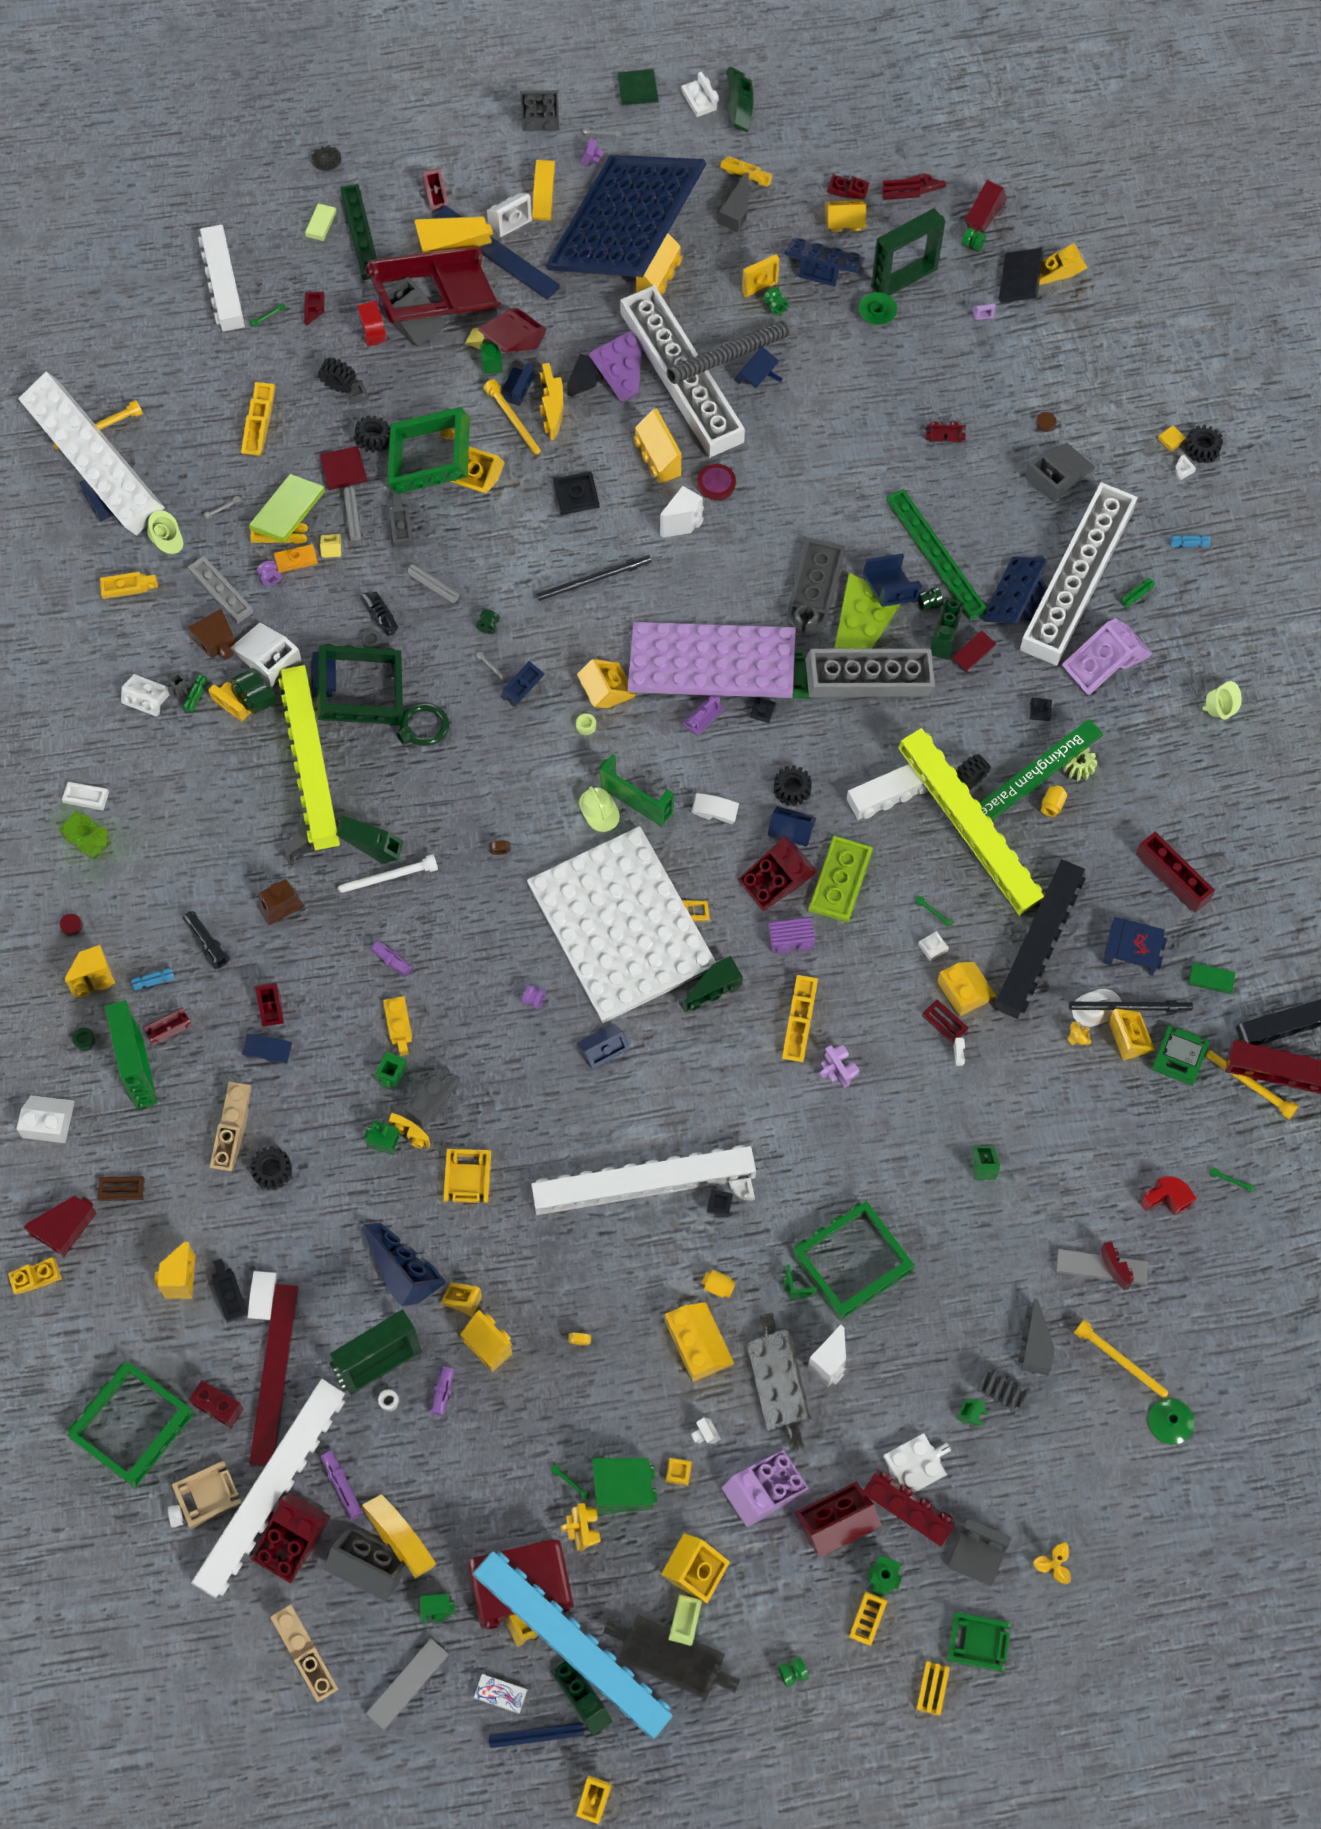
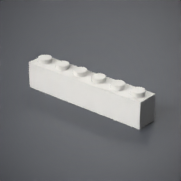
[198,224,245,332]

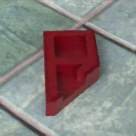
[907,173,946,194]
[304,292,325,325]

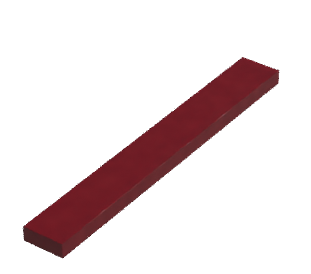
[249,1284,299,1467]

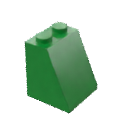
[592,1458,658,1515]

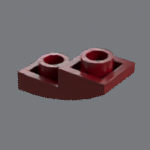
[827,174,870,199]
[952,630,997,672]
[1100,1241,1134,1290]

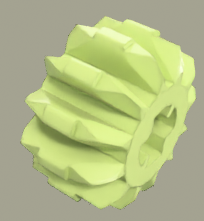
[1063,747,1097,781]

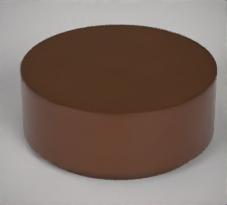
[1036,412,1056,432]
[489,840,511,855]

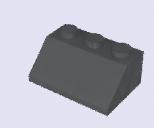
[324,1524,407,1601]

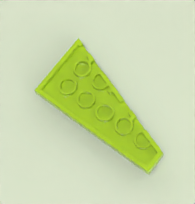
[834,573,901,649]

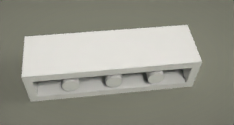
[847,764,929,820]

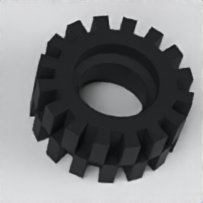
[318,358,356,393]
[354,415,390,453]
[1185,425,1223,463]
[956,754,991,790]
[774,765,812,806]
[250,1146,292,1190]

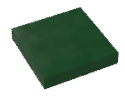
[617,69,658,105]

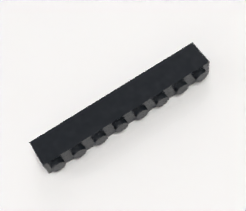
[994,859,1086,1019]

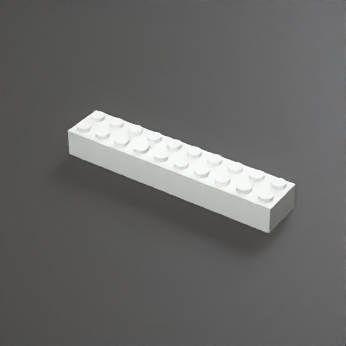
[620,285,745,458]
[18,372,165,535]
[1020,482,1138,666]

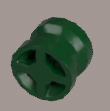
[476,609,500,634]

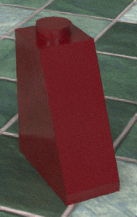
[965,180,1007,233]
[24,1195,97,1257]

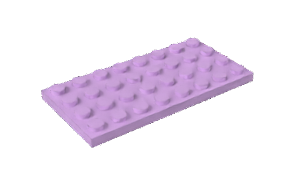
[628,622,796,698]

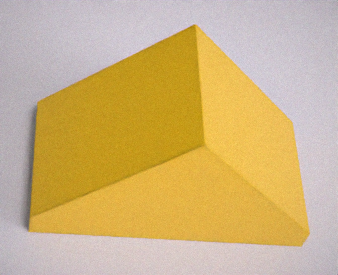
[440,1283,482,1317]
[576,1775,612,1824]

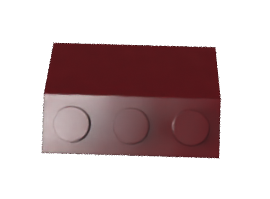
[795,1481,882,1558]

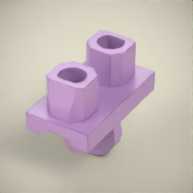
[820,1045,859,1088]

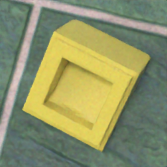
[465,328,485,349]
[320,534,342,558]

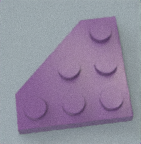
[589,331,642,403]

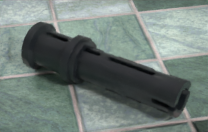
[183,911,230,969]

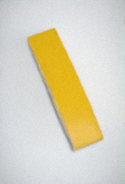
[241,382,276,456]
[782,975,818,1062]
[361,1494,436,1578]

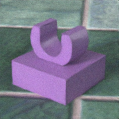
[580,138,603,166]

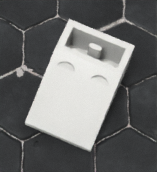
[230,623,302,687]

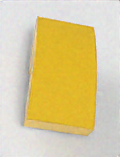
[389,1113,431,1149]
[8,1257,62,1294]

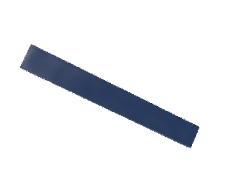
[433,205,560,300]

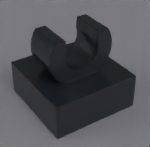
[750,697,776,723]
[1029,698,1052,721]
[707,1189,733,1217]

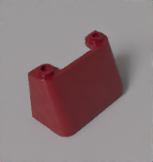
[468,1540,574,1630]

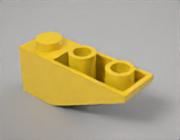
[1039,243,1088,285]

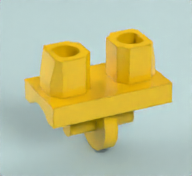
[560,1503,600,1551]

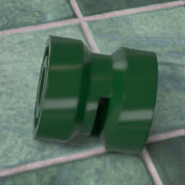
[918,586,943,611]

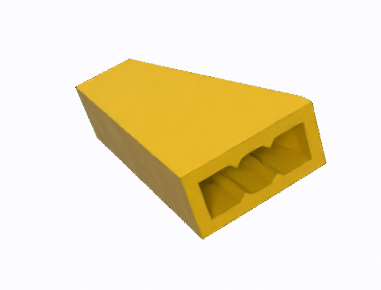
[414,217,493,253]

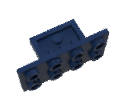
[784,238,865,286]
[982,557,1048,624]

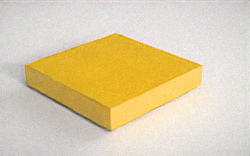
[742,254,780,298]

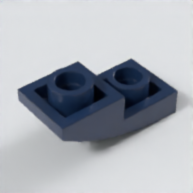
[242,1034,292,1064]

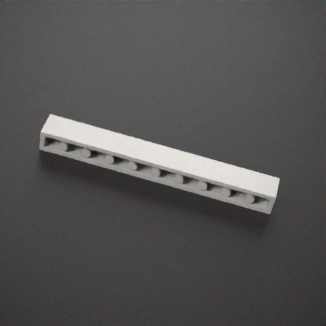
[531,1145,756,1215]
[191,1379,345,1598]

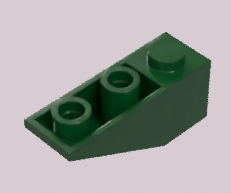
[930,598,964,660]
[336,816,404,864]
[683,956,743,1012]
[551,1661,613,1736]

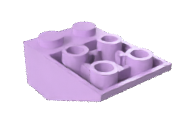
[722,1450,809,1527]

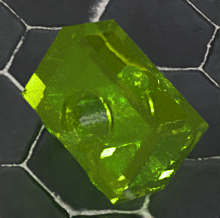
[59,811,111,861]

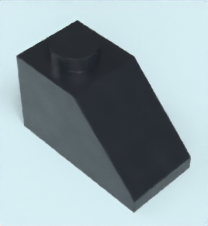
[567,354,603,397]

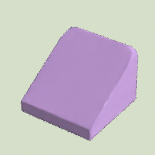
[972,304,996,320]

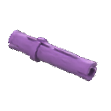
[320,1451,364,1520]

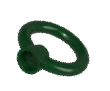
[396,703,450,746]

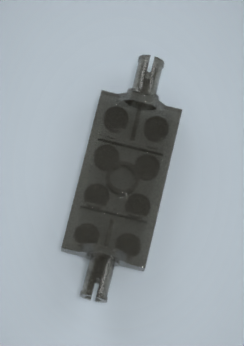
[747,1313,811,1450]
[603,1614,741,1700]

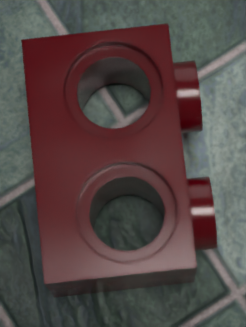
[189,1380,244,1429]

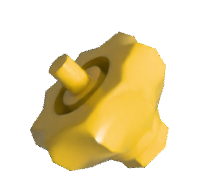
[1067,1022,1092,1045]

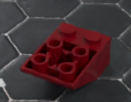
[478,308,547,353]
[738,837,818,911]
[251,1493,331,1584]

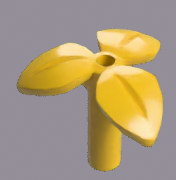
[1033,1542,1071,1584]

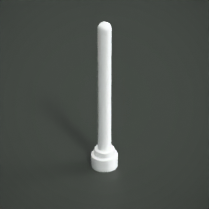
[338,854,438,893]

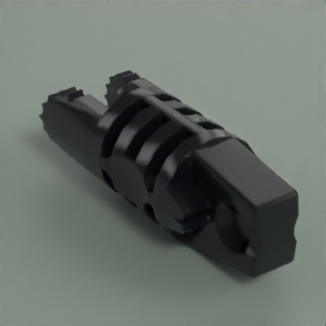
[360,592,398,636]

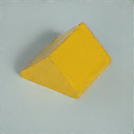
[1108,1009,1155,1061]

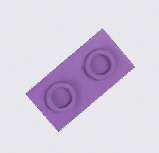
[682,695,725,736]

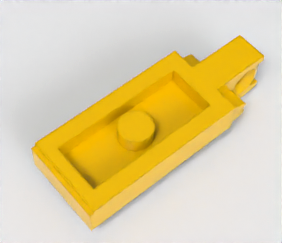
[720,156,773,187]
[100,572,158,599]
[383,996,413,1056]

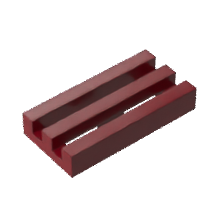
[882,178,921,200]
[922,999,969,1045]

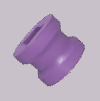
[257,561,282,586]
[522,984,546,1010]

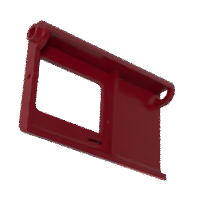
[366,245,502,323]

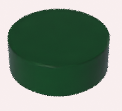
[72,1028,95,1051]

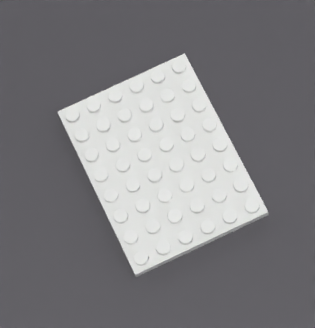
[527,826,716,1024]

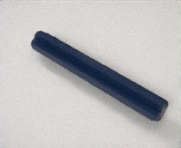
[489,1722,584,1748]

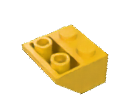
[65,945,116,998]
[460,1310,512,1373]

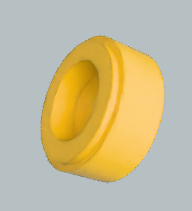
[568,1333,591,1345]

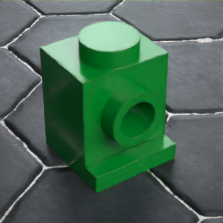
[375,1052,408,1089]
[420,1593,455,1624]

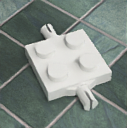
[883,1433,951,1494]

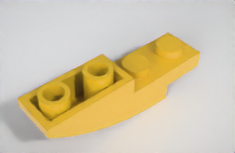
[539,363,564,440]

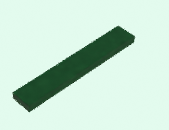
[340,184,377,281]

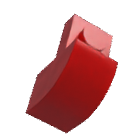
[357,300,386,347]
[1141,1176,1197,1215]

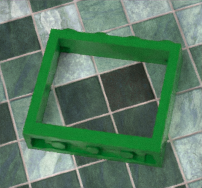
[388,407,470,494]
[105,1000,158,1109]
[793,1201,915,1321]
[67,1361,194,1489]

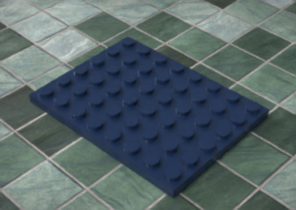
[546,155,707,277]

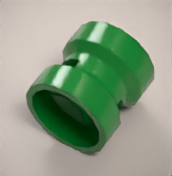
[961,227,987,252]
[763,287,789,315]
[778,1656,809,1688]

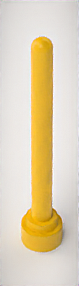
[483,379,540,455]
[54,400,143,450]
[1205,1050,1299,1120]
[1074,1319,1168,1398]

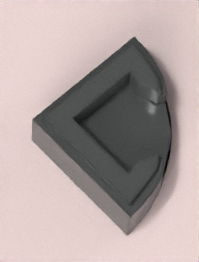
[349,380,369,405]

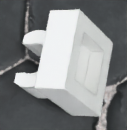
[918,931,949,961]
[691,1418,721,1444]

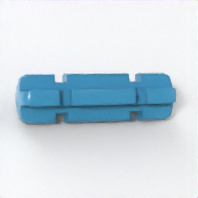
[1170,535,1210,547]
[131,968,174,990]

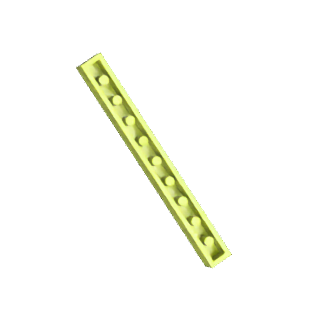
[278,665,340,851]
[898,728,1044,916]

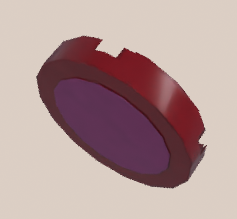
[697,464,736,501]

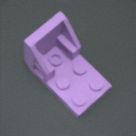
[1062,618,1153,695]

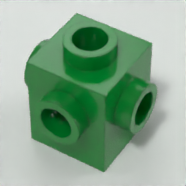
[867,1555,902,1596]

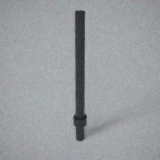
[536,555,652,601]
[1069,1000,1193,1013]

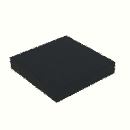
[553,471,600,515]

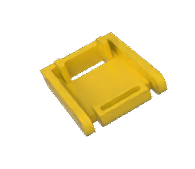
[444,1149,492,1203]

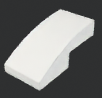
[691,793,739,825]
[248,1271,277,1320]

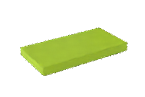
[249,474,325,543]
[808,835,873,923]

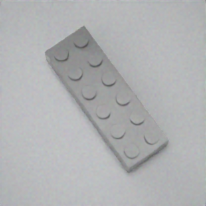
[806,649,935,697]

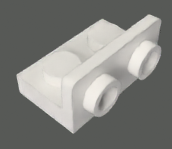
[681,72,719,117]
[121,674,169,716]

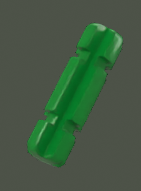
[1120,578,1155,608]
[183,674,208,713]

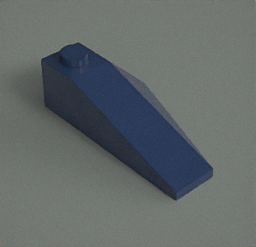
[362,1223,446,1306]

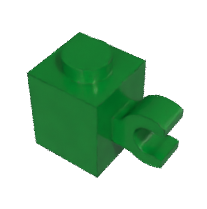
[480,339,503,374]
[364,1120,401,1156]

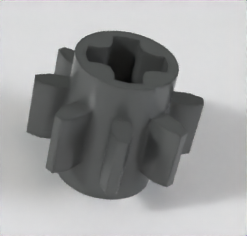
[165,671,192,698]

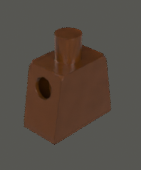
[187,609,235,660]
[259,879,305,925]

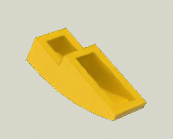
[532,160,555,221]

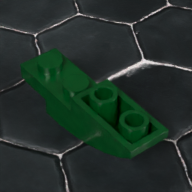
[726,66,753,133]

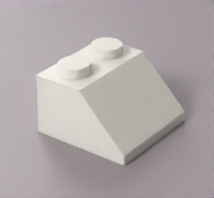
[487,193,532,238]
[660,486,704,538]
[16,1095,75,1143]
[808,1325,846,1387]

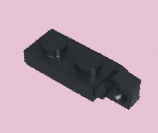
[212,1258,248,1323]

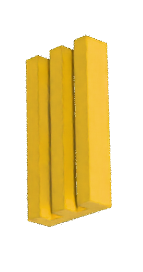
[916,1661,950,1716]

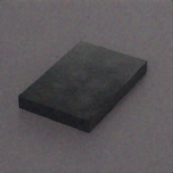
[999,248,1044,303]

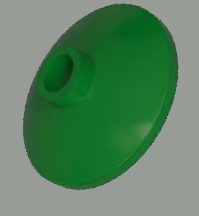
[859,292,897,325]
[1148,1398,1195,1445]

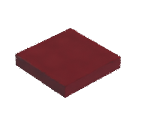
[320,446,367,490]

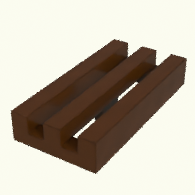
[98,1176,145,1201]

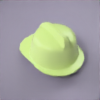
[147,510,184,554]
[1202,681,1242,720]
[579,786,620,832]

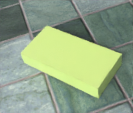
[305,203,336,241]
[668,1594,702,1646]

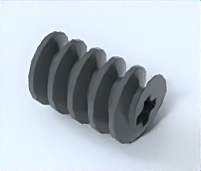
[977,1368,1030,1411]

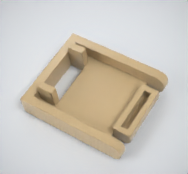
[172,1461,242,1529]

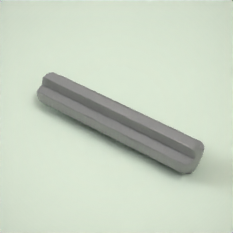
[344,487,361,541]
[408,564,460,603]

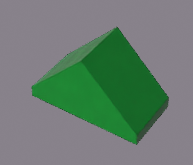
[972,1146,1000,1180]

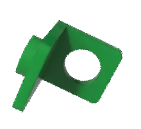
[783,1265,817,1300]

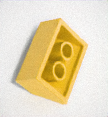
[636,233,682,295]
[633,408,682,484]
[665,1302,734,1382]

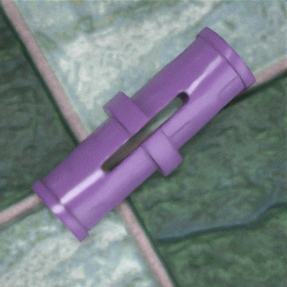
[371,940,413,977]
[429,1367,455,1416]

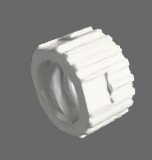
[378,1389,400,1412]
[168,1505,183,1528]

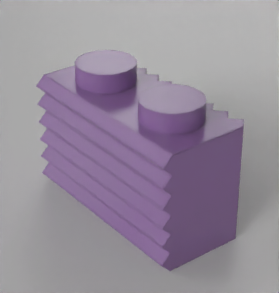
[768,917,815,954]

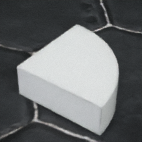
[1175,455,1196,481]
[953,1038,965,1066]
[728,1177,755,1200]

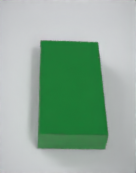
[1188,963,1236,994]

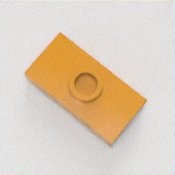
[274,544,318,573]

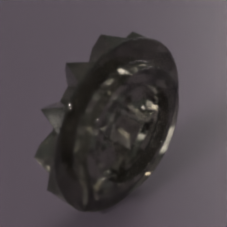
[311,145,341,171]

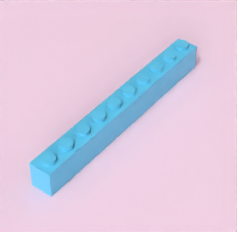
[472,1551,673,1739]

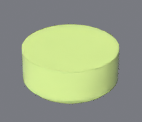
[576,713,596,735]

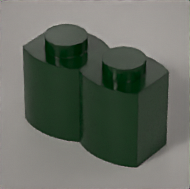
[231,668,275,714]

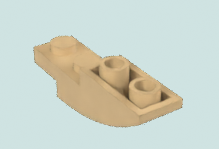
[210,1082,252,1172]
[270,1604,339,1703]

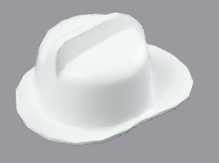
[1072,989,1122,1027]

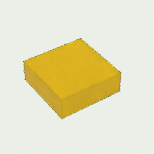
[1158,425,1186,452]
[665,1458,692,1486]

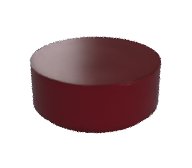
[60,914,82,936]

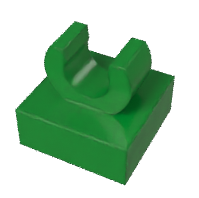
[957,1399,988,1426]

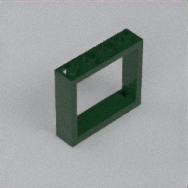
[871,208,945,296]
[317,644,403,725]
[329,1309,422,1395]

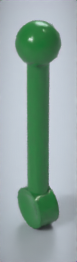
[250,303,286,327]
[916,896,952,927]
[1210,1168,1255,1192]
[551,1465,590,1500]

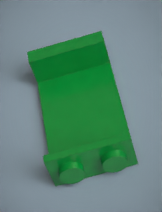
[599,754,674,827]

